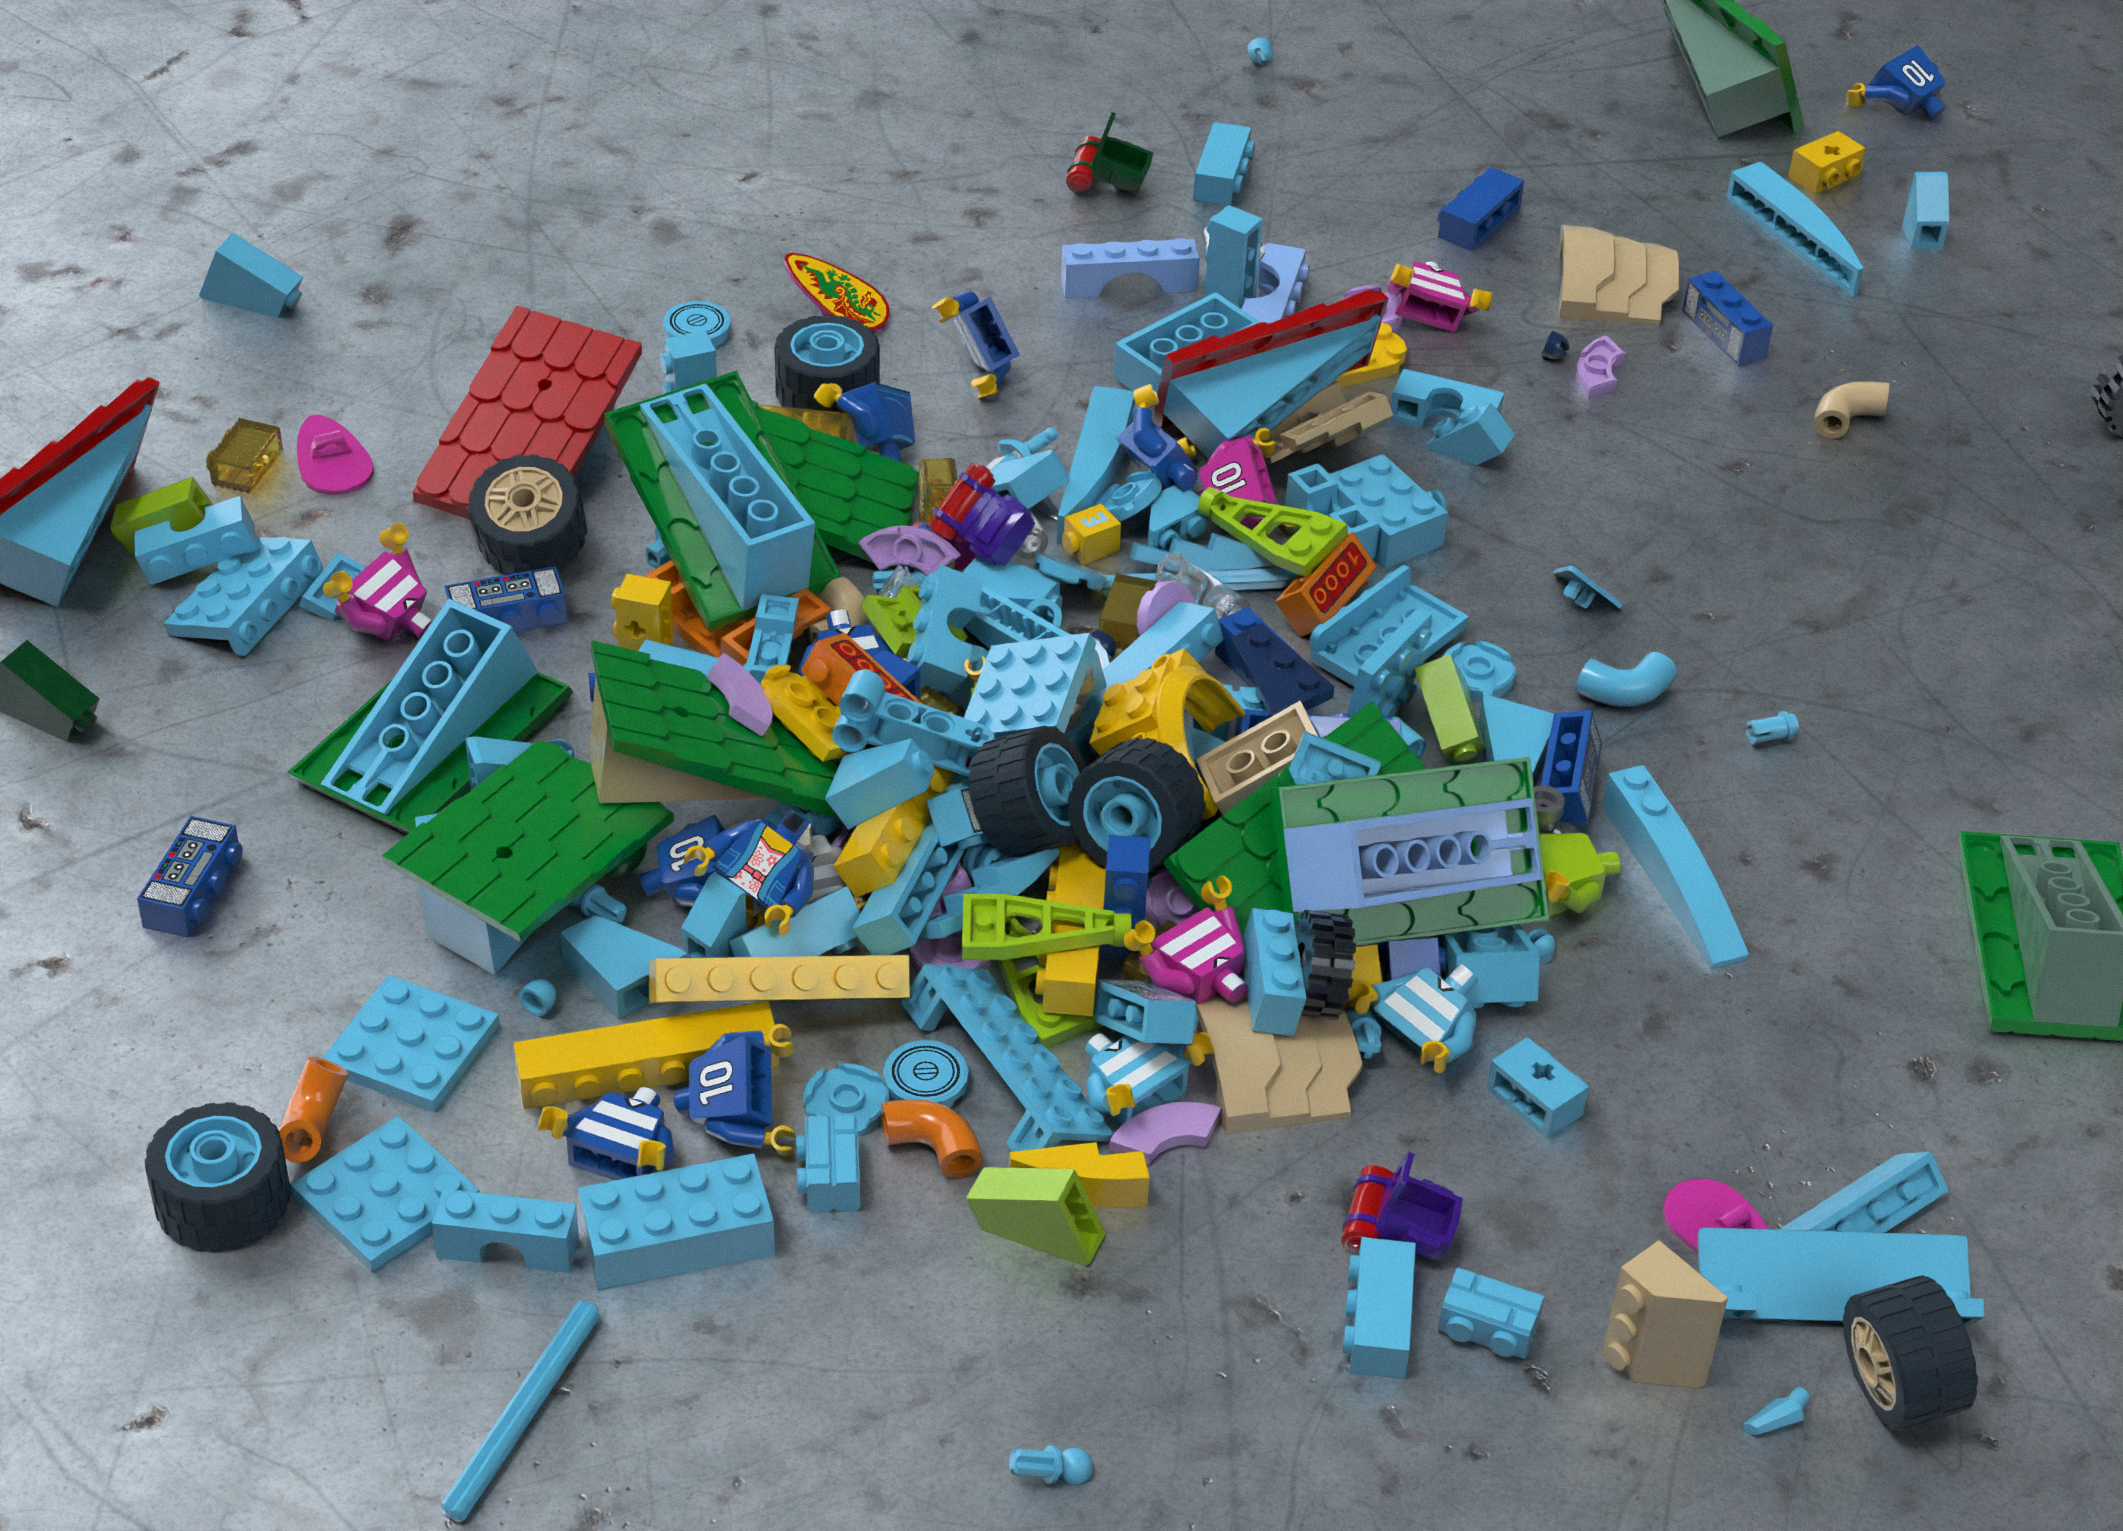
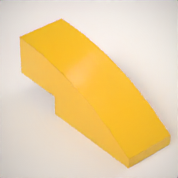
[1009,1142,1150,1208]

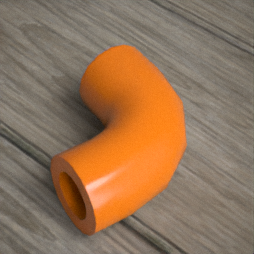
[279,1057,349,1163]
[881,1099,983,1178]

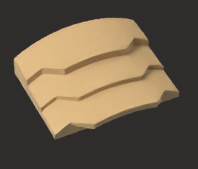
[1559,225,1679,326]
[1262,381,1393,464]
[1194,992,1363,1134]

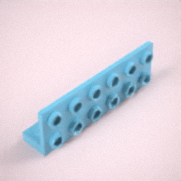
[901,964,1113,1152]
[1697,1227,1985,1326]

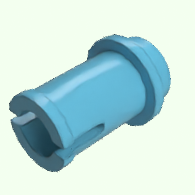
[1746,711,1799,745]

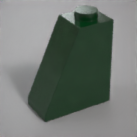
[0,640,100,742]

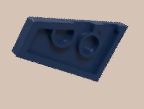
[1231,623,1335,718]

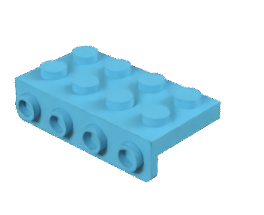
[163,536,323,656]
[1310,565,1469,686]

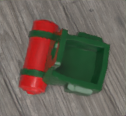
[1066,112,1153,192]

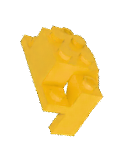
[1089,648,1246,820]

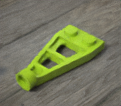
[1198,487,1348,577]
[962,894,1131,961]
[997,916,1101,1048]

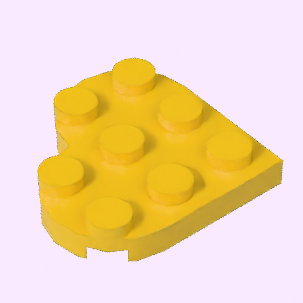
[1334,323,1407,387]
[760,665,874,762]

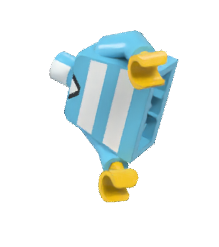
[1348,964,1478,1073]
[1085,1032,1215,1126]

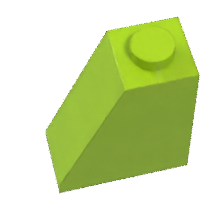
[110,476,214,554]
[1414,654,1486,762]
[966,1167,1106,1265]

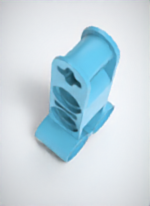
[832,670,995,776]

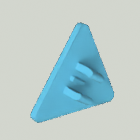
[1553,565,1623,609]

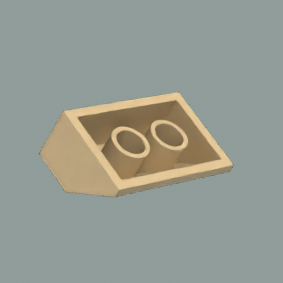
[1196,701,1321,815]
[1601,1240,1728,1388]

